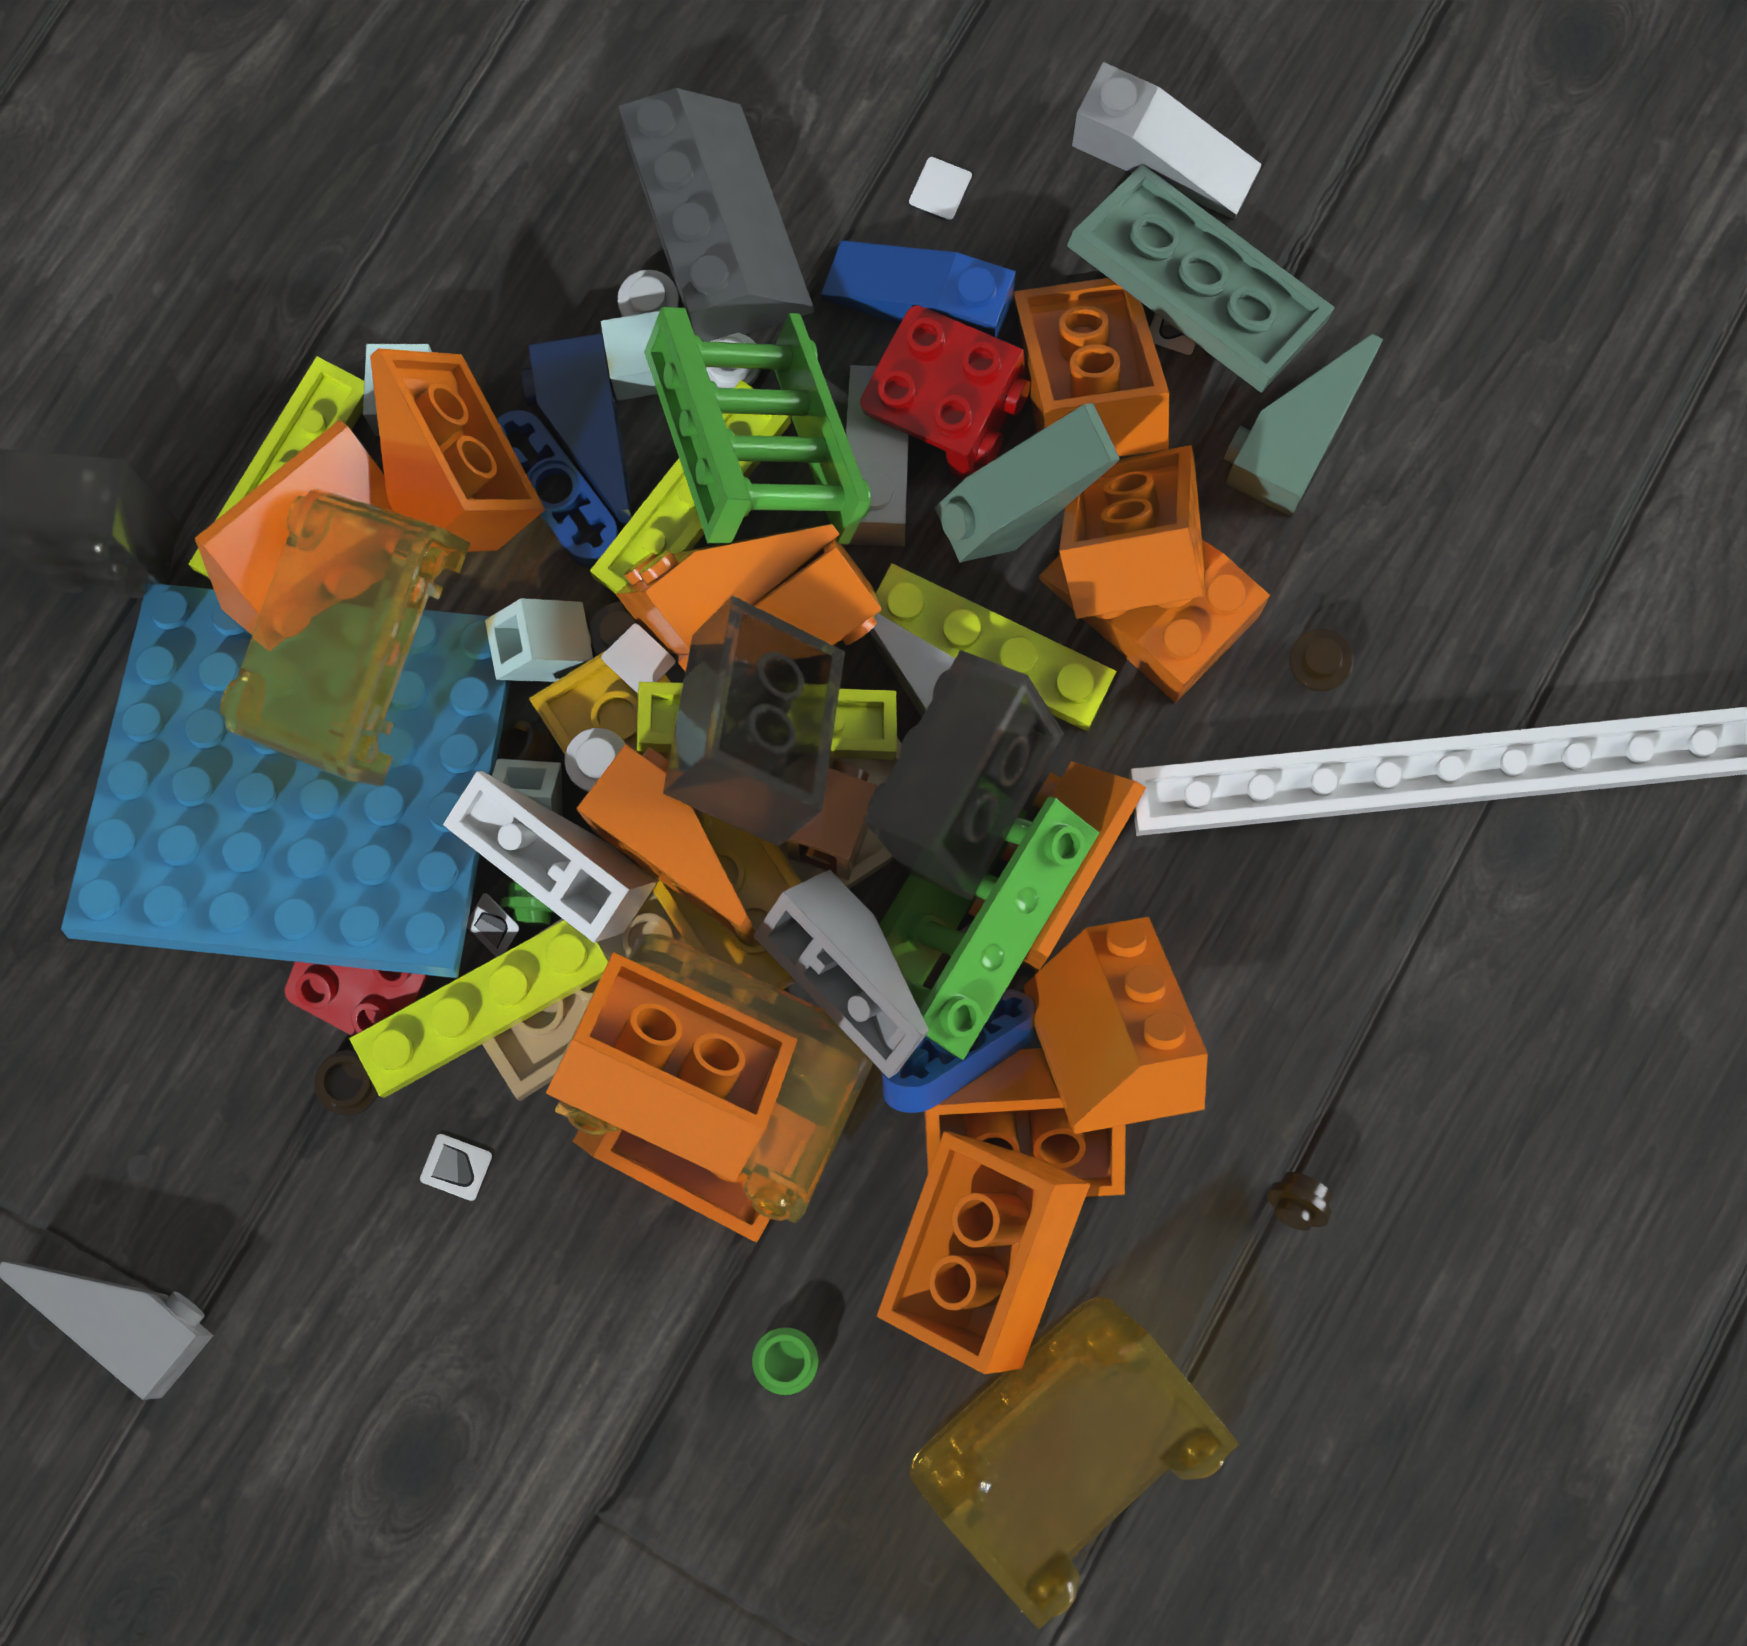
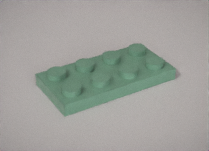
[1067,164,1335,393]

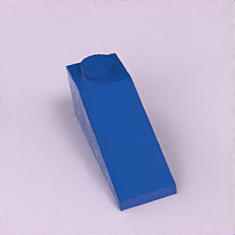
[821,240,1016,339]

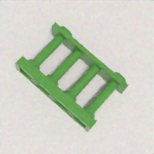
[644,307,871,544]
[879,775,1100,1060]

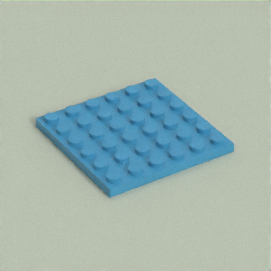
[61,583,511,978]

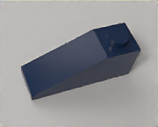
[521,334,633,529]

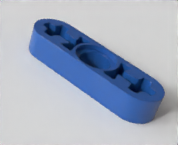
[497,410,619,568]
[882,989,1035,1113]

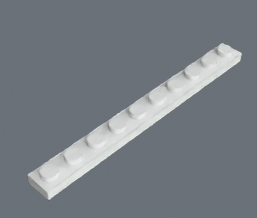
[1129,707,1747,836]

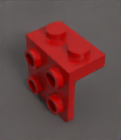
[860,305,1031,480]
[285,962,429,1036]

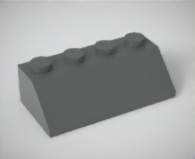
[618,88,814,342]

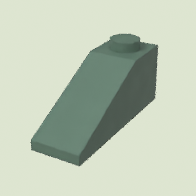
[1223,334,1383,517]
[934,403,1120,562]

